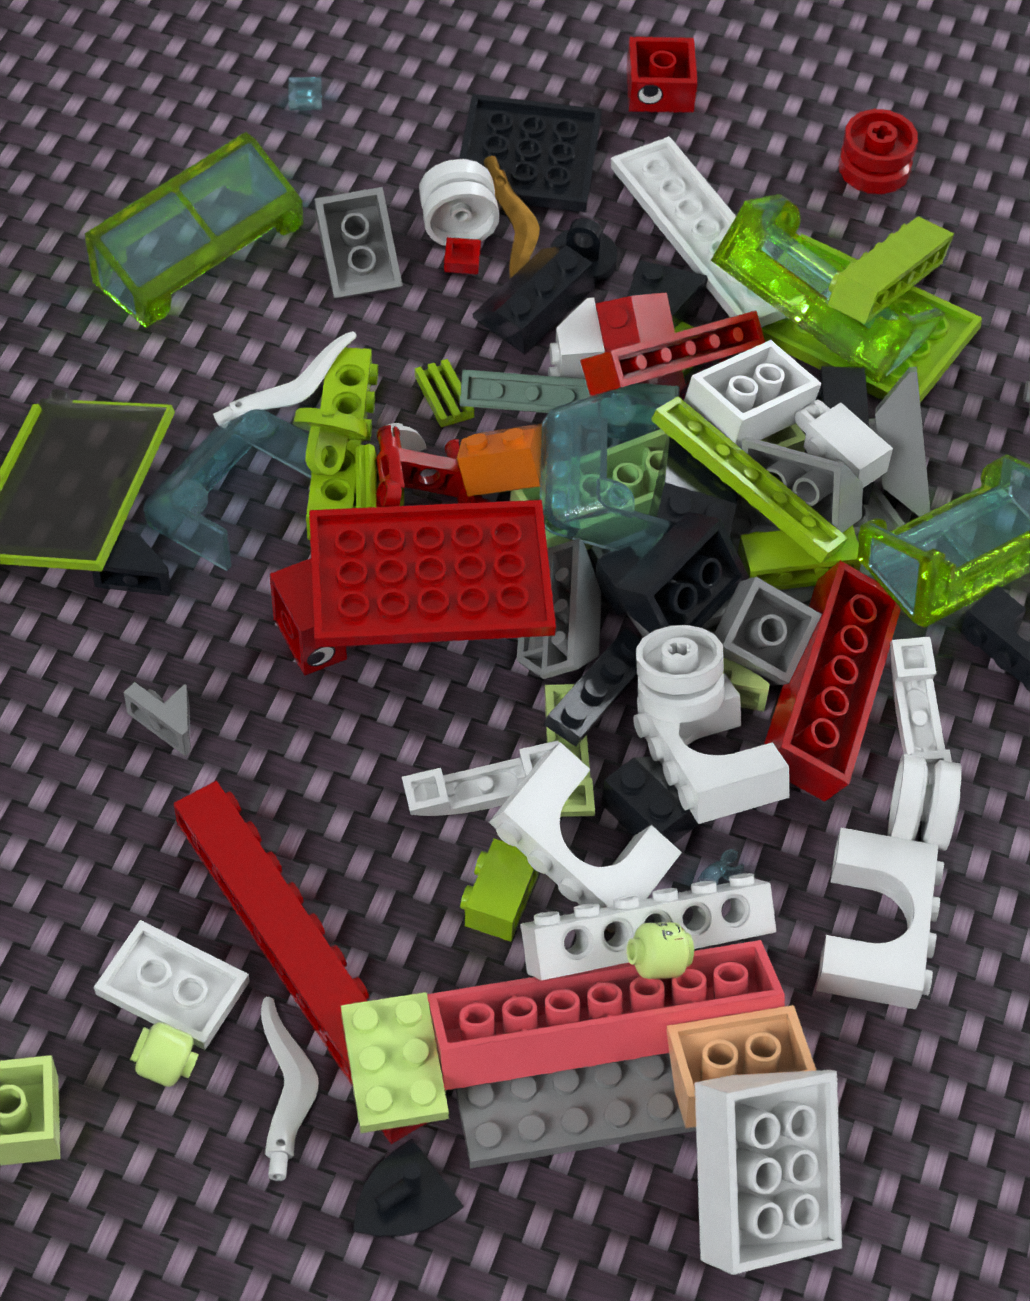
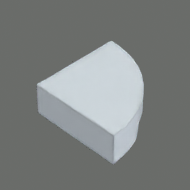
[388,423,427,452]

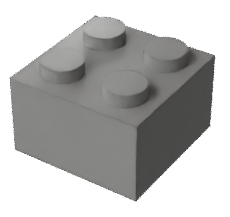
[714,577,822,686]

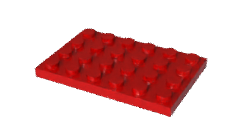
[309,500,556,648]

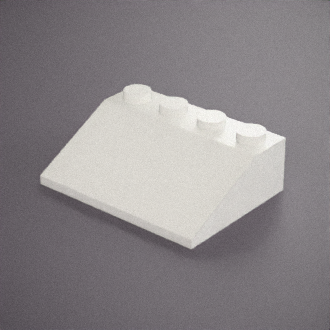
[695,1070,842,1275]

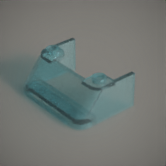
[540,391,669,559]
[144,409,312,571]

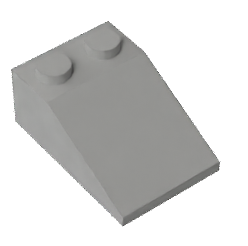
[315,187,403,300]

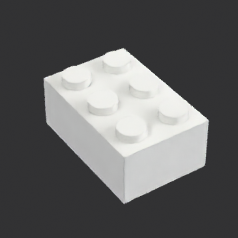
[684,340,821,449]

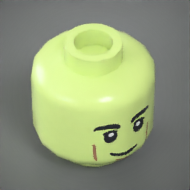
[627,922,694,979]

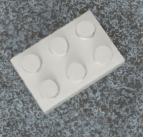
[94,920,250,1050]

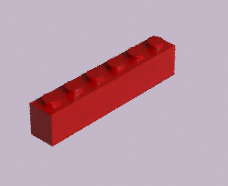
[580,310,765,396]

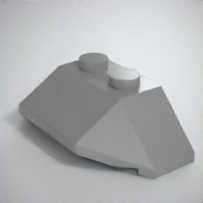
[869,366,931,520]
[517,538,601,679]

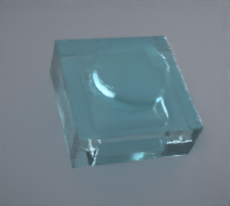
[289,77,322,110]

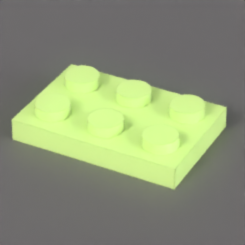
[341,992,449,1133]

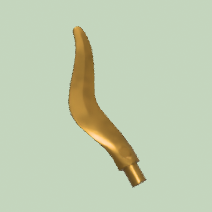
[483,156,540,278]

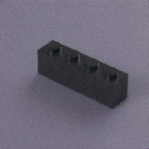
[816,366,874,505]

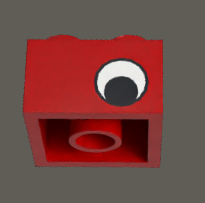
[627,37,698,113]
[270,558,347,676]

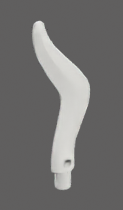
[213,332,356,427]
[261,997,319,1181]

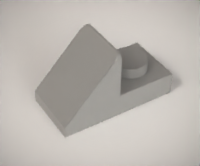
[124,682,191,756]

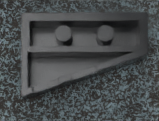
[627,260,708,328]

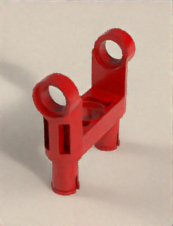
[376,425,491,507]

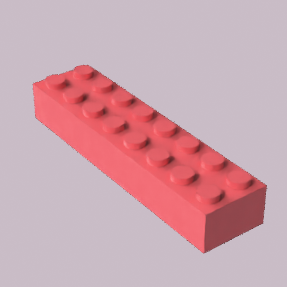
[427,940,785,1090]

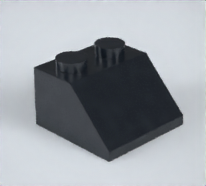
[601,757,699,844]

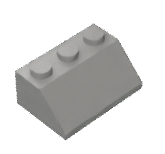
[741,437,863,533]

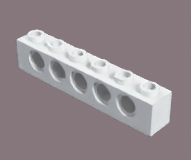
[521,873,776,981]

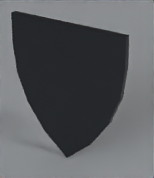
[353,1139,464,1237]

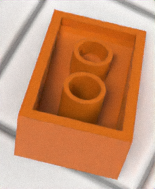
[457,422,553,496]

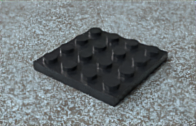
[459,94,602,212]

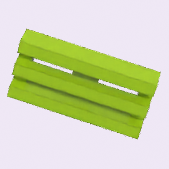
[415,359,475,428]

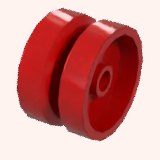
[839,109,918,195]

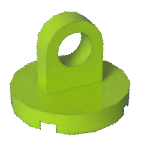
[293,407,368,475]

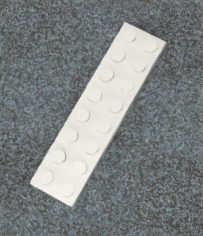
[611,136,806,327]

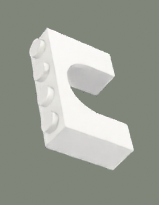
[633,673,789,824]
[489,742,682,933]
[816,828,944,1010]

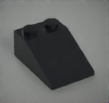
[645,435,738,537]

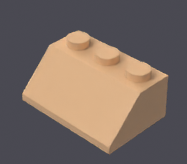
[666,1005,817,1128]

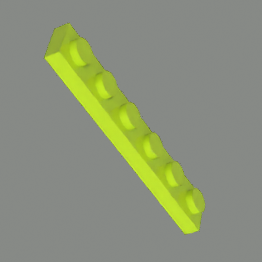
[651,396,848,563]

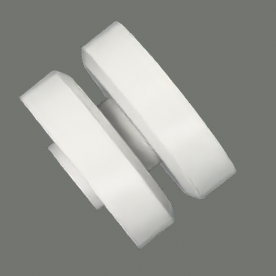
[419,159,499,246]
[636,625,725,723]
[887,754,962,851]

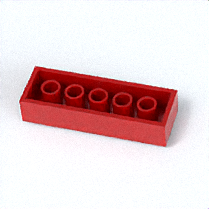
[764,560,905,802]

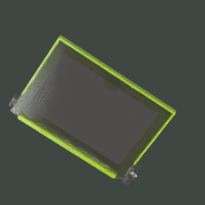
[0,389,175,571]

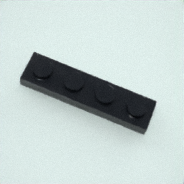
[543,628,642,747]

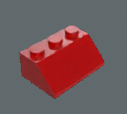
[595,293,687,400]

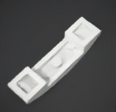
[890,637,952,783]
[402,740,559,816]

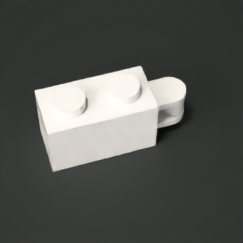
[795,400,893,488]

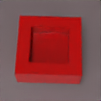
[444,237,481,275]

